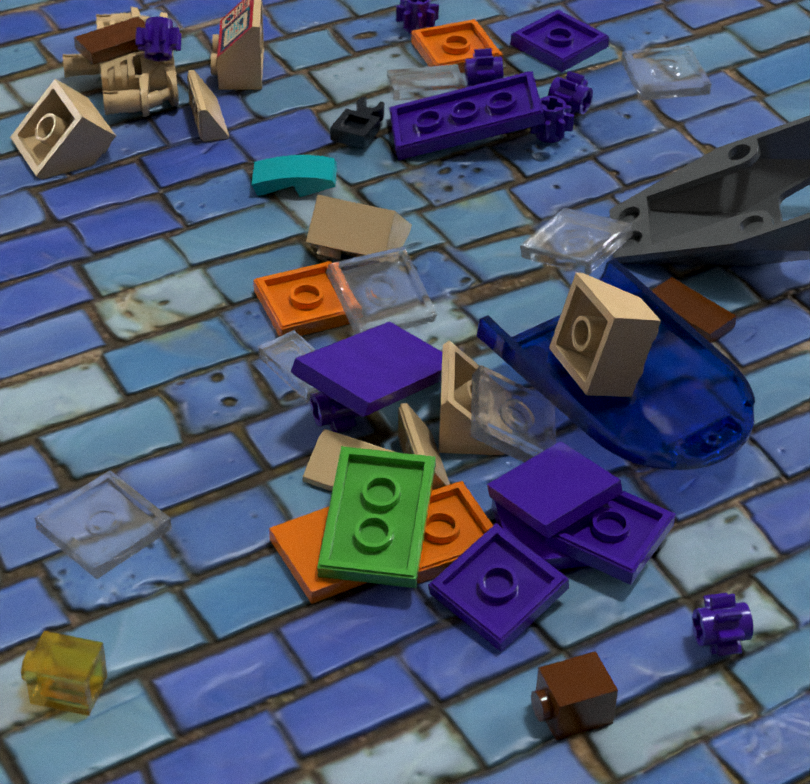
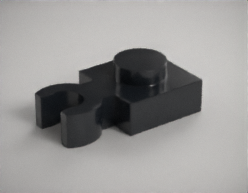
[330,97,385,149]

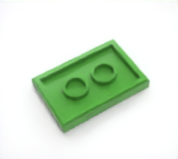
[317,446,436,588]

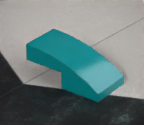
[251,155,337,197]

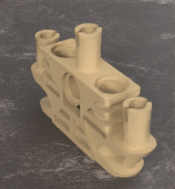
[63,7,179,118]

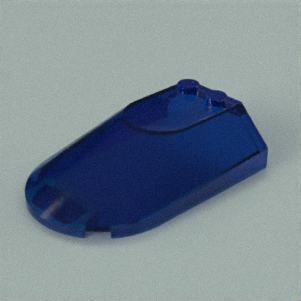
[476,259,755,470]

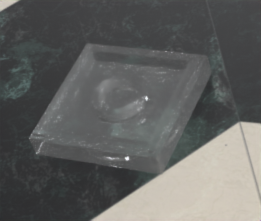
[621,45,712,101]
[520,208,633,275]
[326,246,437,335]
[471,365,556,462]
[35,470,172,580]

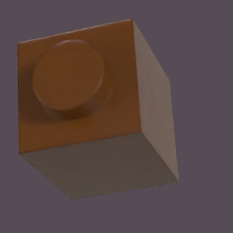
[531,651,618,740]

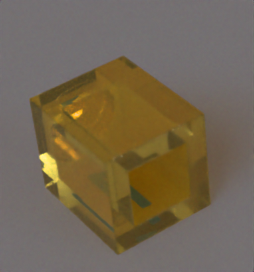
[21,631,108,716]

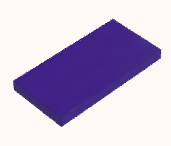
[389,71,546,160]
[291,321,442,417]

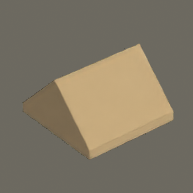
[439,341,510,455]

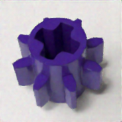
[396,0,439,34]
[136,17,182,62]
[465,48,504,86]
[548,71,593,115]
[530,96,574,143]
[310,391,360,433]
[692,593,754,656]

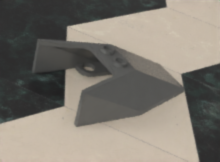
[609,115,810,266]

